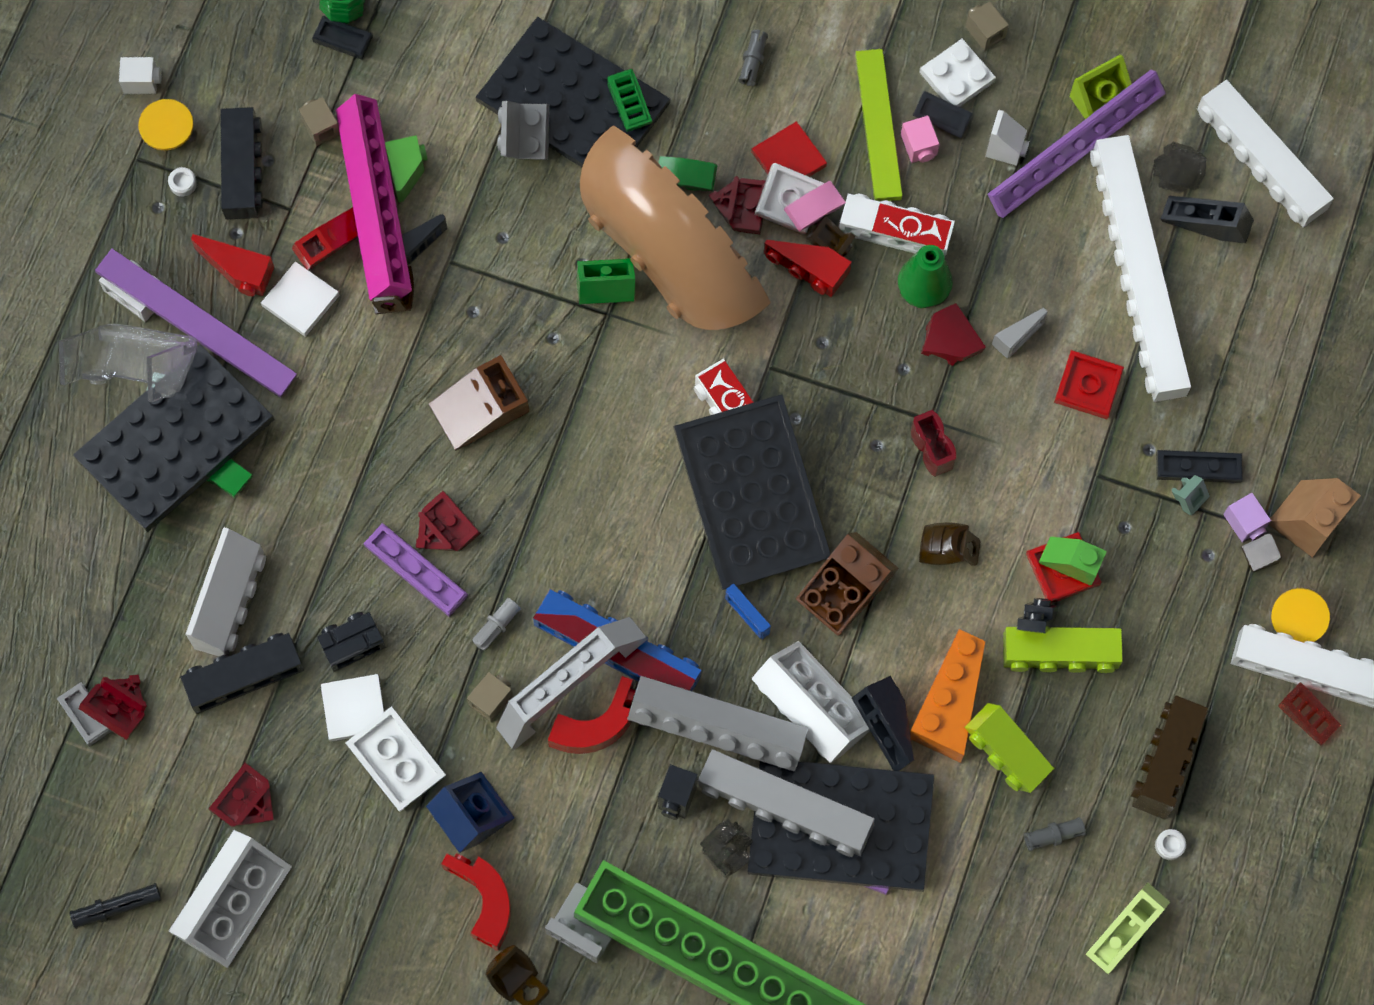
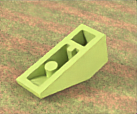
[1086,883,1170,974]

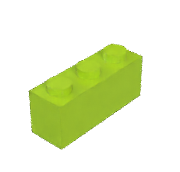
[964,703,1054,793]

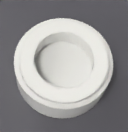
[168,168,197,196]
[1155,829,1186,860]

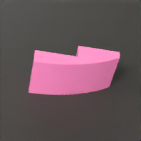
[784,181,846,232]

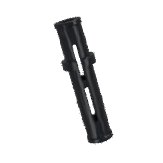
[70,883,161,929]

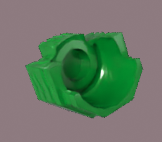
[319,0,365,23]

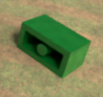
[577,258,635,304]

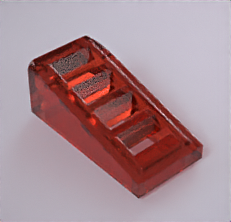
[1278,682,1341,746]

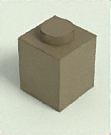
[965,1,1009,51]
[299,97,340,146]
[467,672,513,722]

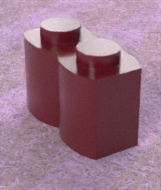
[911,410,956,477]

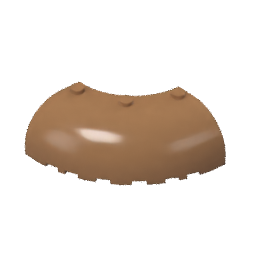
[580,125,771,330]

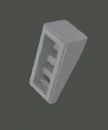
[992,308,1048,358]

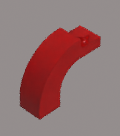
[548,676,636,754]
[441,853,511,951]

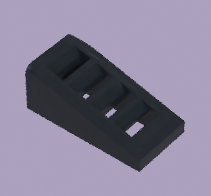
[402,214,448,266]

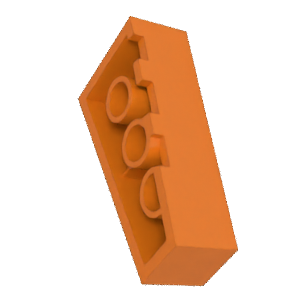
[910,629,985,763]

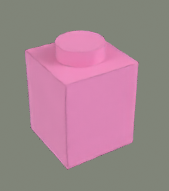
[901,116,939,163]

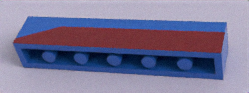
[533,589,701,692]

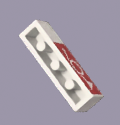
[839,194,955,257]
[694,358,754,415]

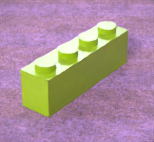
[1003,627,1122,673]

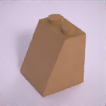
[1268,478,1361,558]

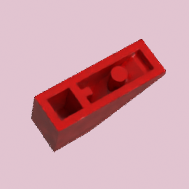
[191,234,274,296]

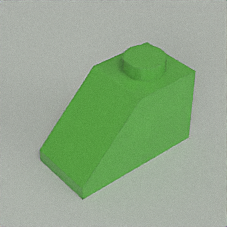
[385,135,428,202]
[1039,537,1107,586]

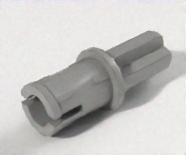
[472,598,521,650]

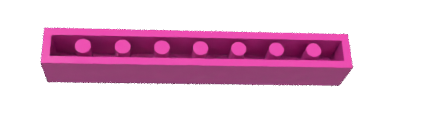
[336,94,412,305]

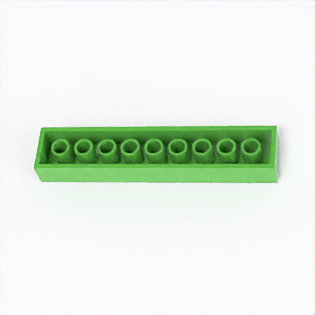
[574,860,865,1005]

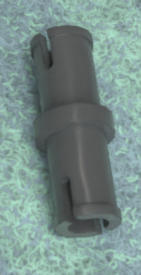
[739,30,768,86]
[1024,817,1086,851]

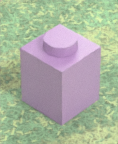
[1223,493,1271,542]

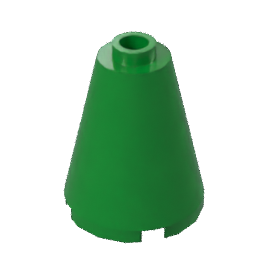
[898,245,953,308]

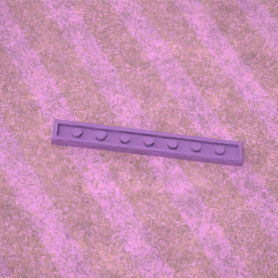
[988,70,1166,218]
[95,248,297,398]

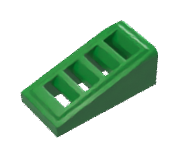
[607,69,652,132]

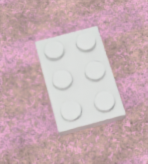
[346,706,446,812]

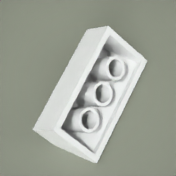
[186,527,266,656]
[752,641,870,763]
[169,830,292,968]

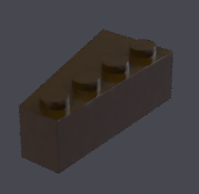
[1130,695,1208,820]

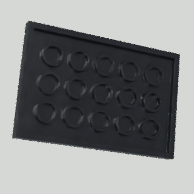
[476,16,670,167]
[73,344,275,532]
[673,394,831,590]
[748,761,934,892]

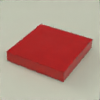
[751,121,827,177]
[1054,350,1124,419]
[1026,532,1102,603]

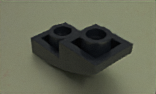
[1017,598,1059,633]

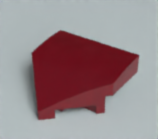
[709,176,766,235]
[921,303,986,366]
[416,491,481,552]
[78,675,147,740]
[208,763,273,827]

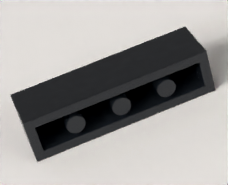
[220,107,263,220]
[180,633,304,714]

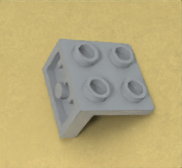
[497,101,549,160]
[545,883,611,963]

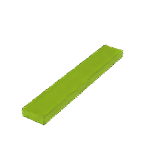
[855,49,902,202]

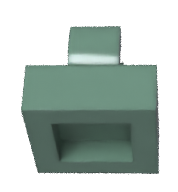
[1172,475,1210,516]

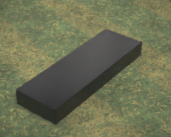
[1156,450,1242,483]

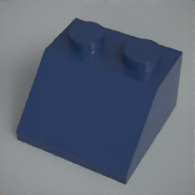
[426,772,515,853]

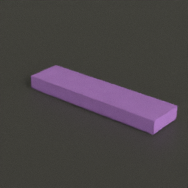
[364,523,468,617]

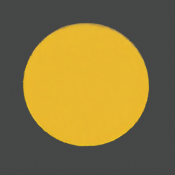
[138,99,194,150]
[1271,588,1330,643]

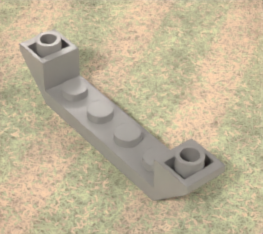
[496,617,647,750]

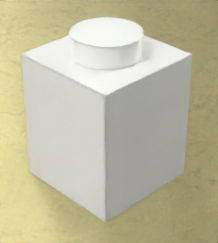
[119,57,161,94]

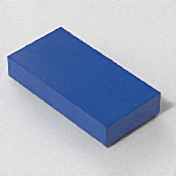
[725,583,771,639]

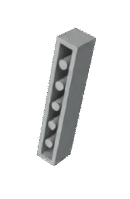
[627,676,808,771]
[698,749,875,857]

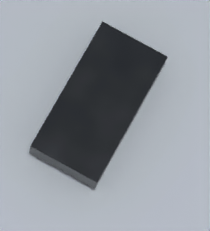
[312,16,373,60]
[913,91,974,138]

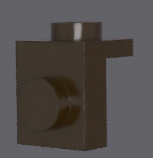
[806,216,855,257]

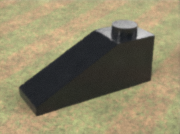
[1161,196,1254,243]
[852,676,914,771]

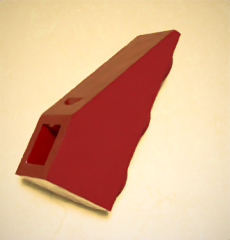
[292,207,358,271]
[764,240,852,298]

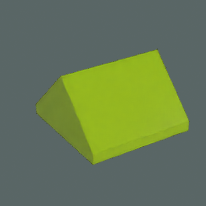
[1070,55,1132,119]

